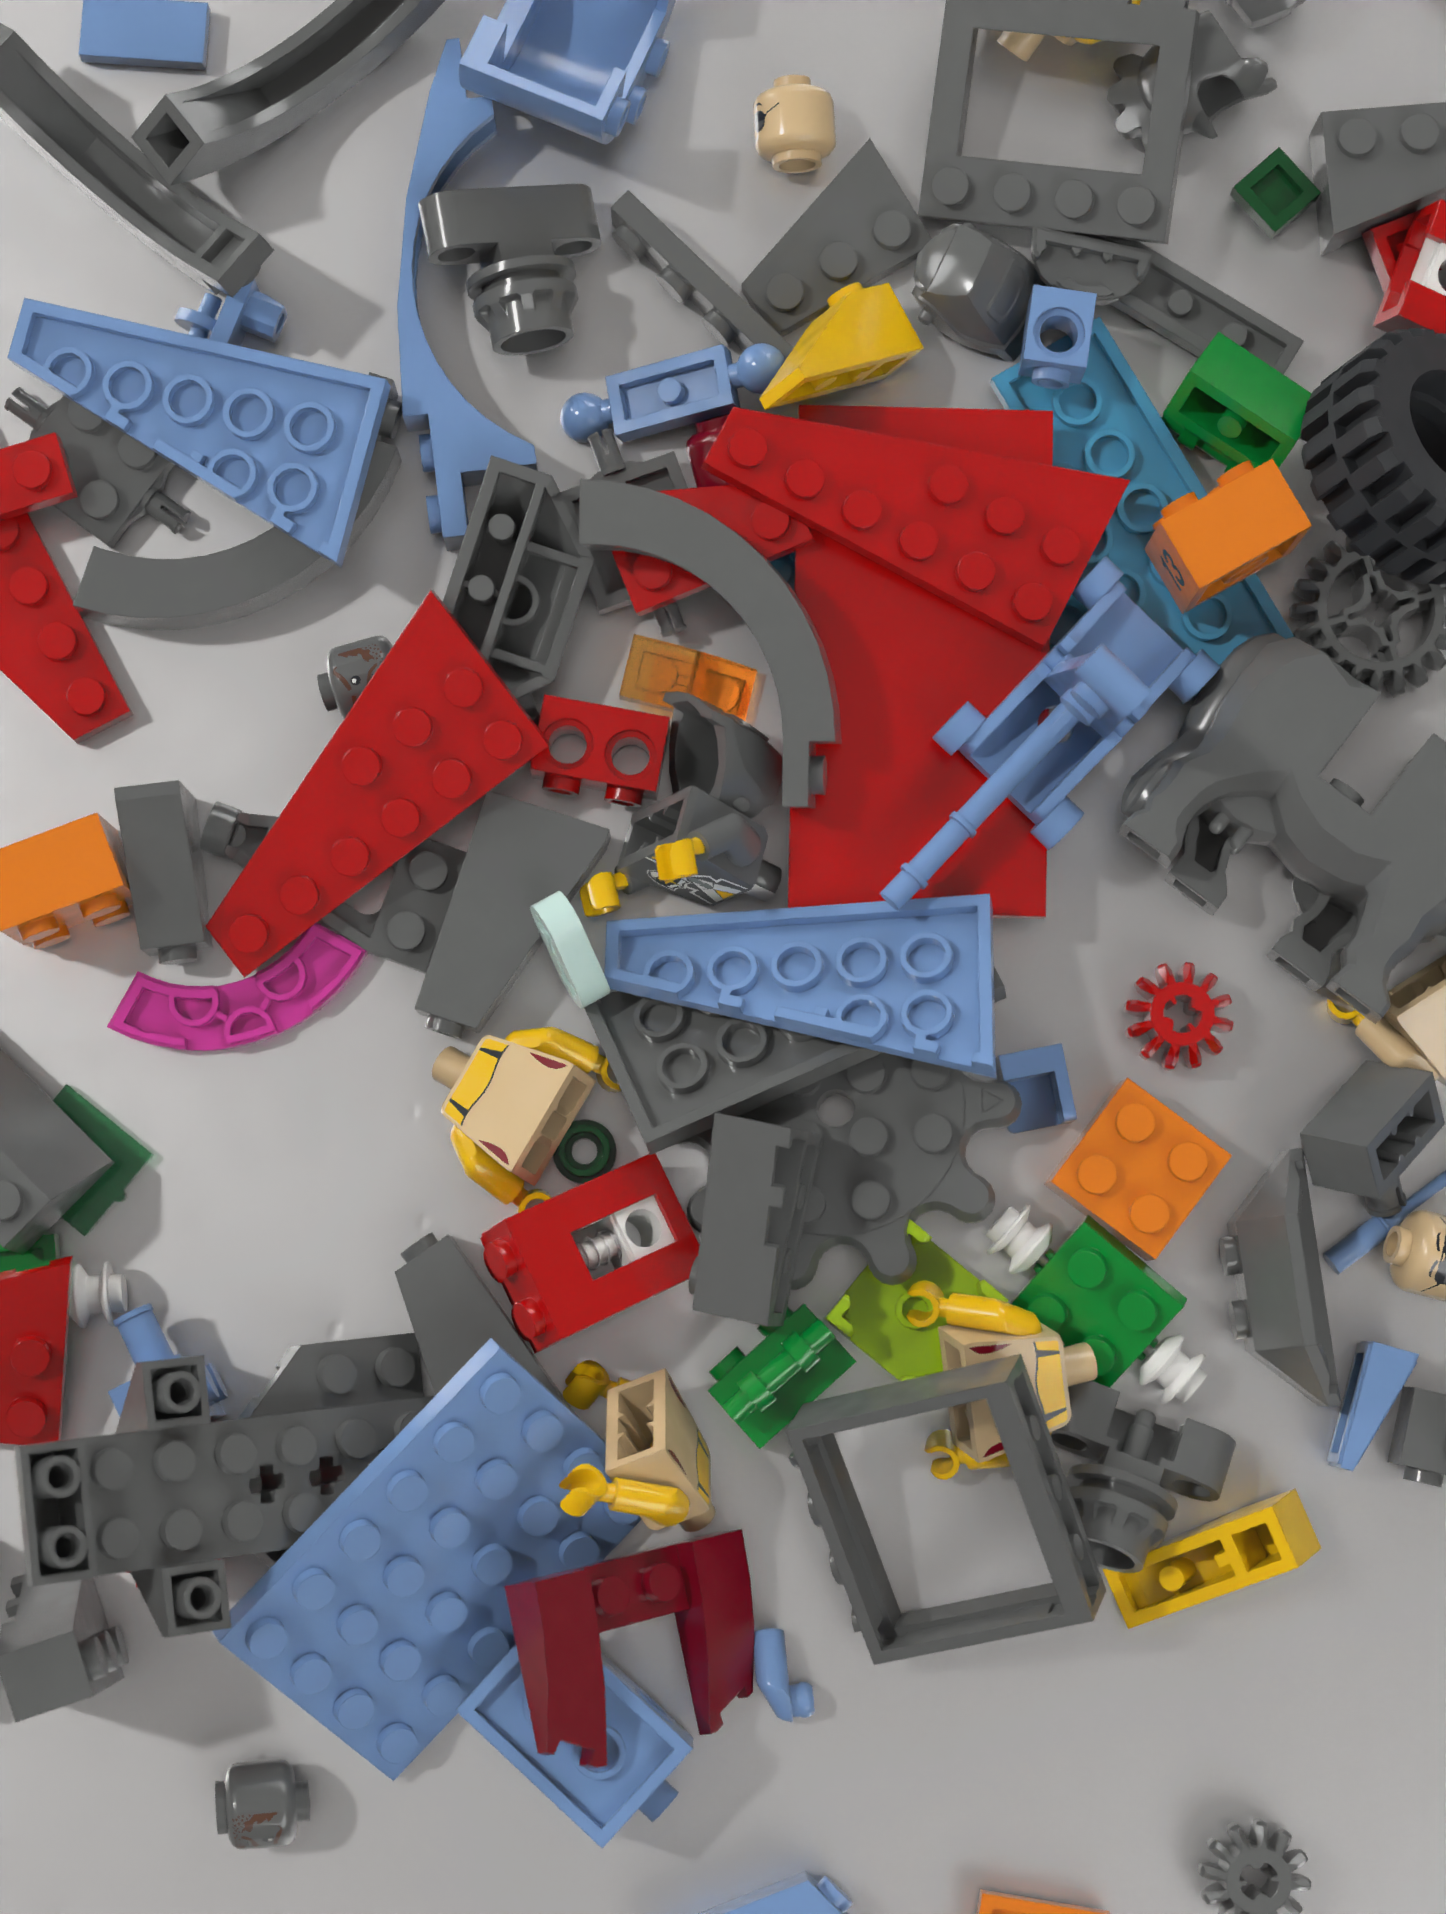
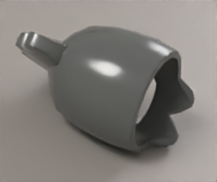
[1107,10,1278,150]

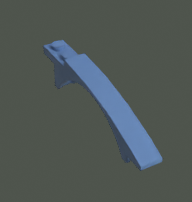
[397,38,538,551]

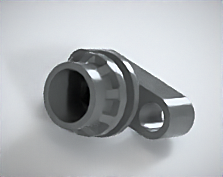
[418,184,602,356]
[1051,1381,1236,1573]

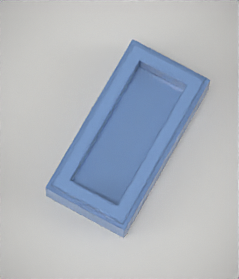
[78,0,211,70]

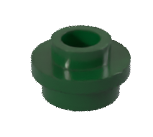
[553,1119,617,1184]

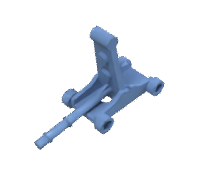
[880,556,1221,911]

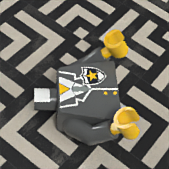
[579,785,782,917]

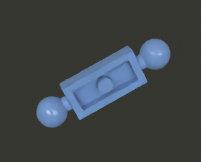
[560,343,785,443]

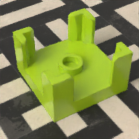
[823,1219,1008,1381]

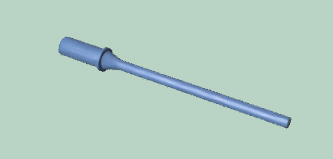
[1323,1170,1446,1275]

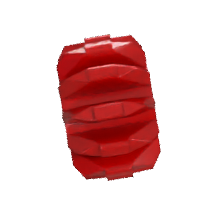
[1124,962,1233,1071]

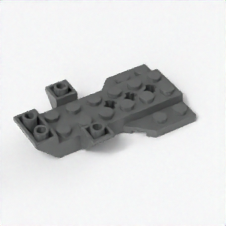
[14,1333,435,1637]

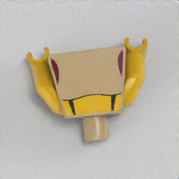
[432,1026,621,1213]
[906,1280,1097,1480]
[559,1360,716,1532]

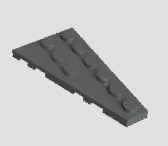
[584,967,1007,1155]

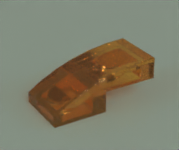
[619,634,757,721]

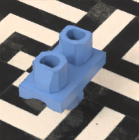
[174,279,287,346]

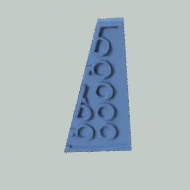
[7,298,391,568]
[604,894,996,1078]

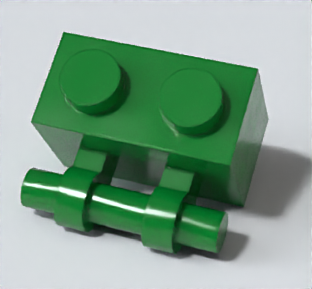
[1161,331,1312,473]
[707,1304,856,1449]

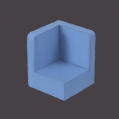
[996,1043,1077,1134]

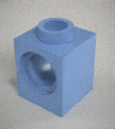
[1018,284,1097,389]

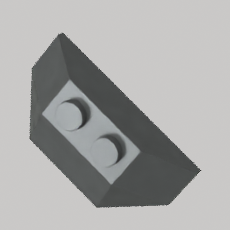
[443,455,595,699]
[1219,1148,1342,1407]

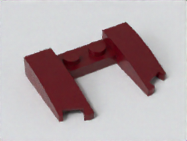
[504,1529,754,1768]

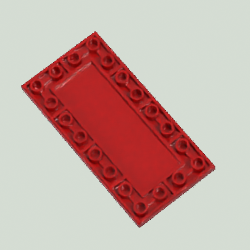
[787,405,1053,919]

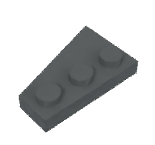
[741,138,932,337]

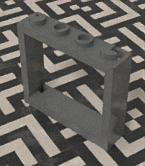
[786,1354,1106,1665]

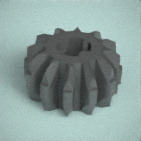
[1198,1819,1311,1914]

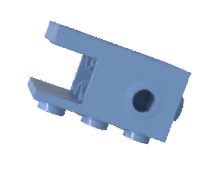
[456,1644,693,1849]

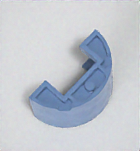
[459,0,676,145]

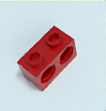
[530,694,670,807]

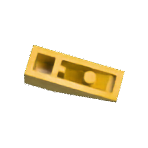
[759,282,924,410]
[1103,1489,1322,1629]

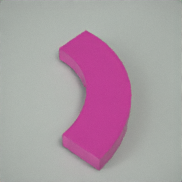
[107,923,369,1052]

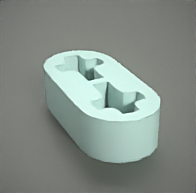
[530,891,610,1009]

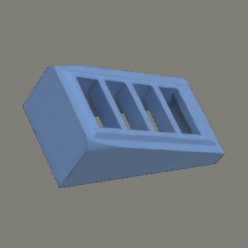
[1327,1341,1419,1471]

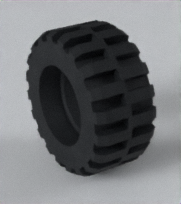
[1300,328,1446,585]

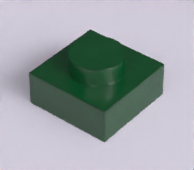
[1230,147,1321,240]

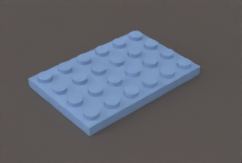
[212,1338,642,1781]

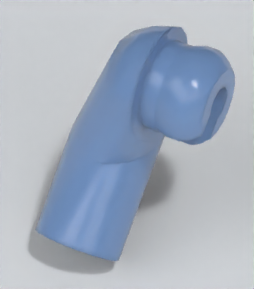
[754,1628,815,1722]

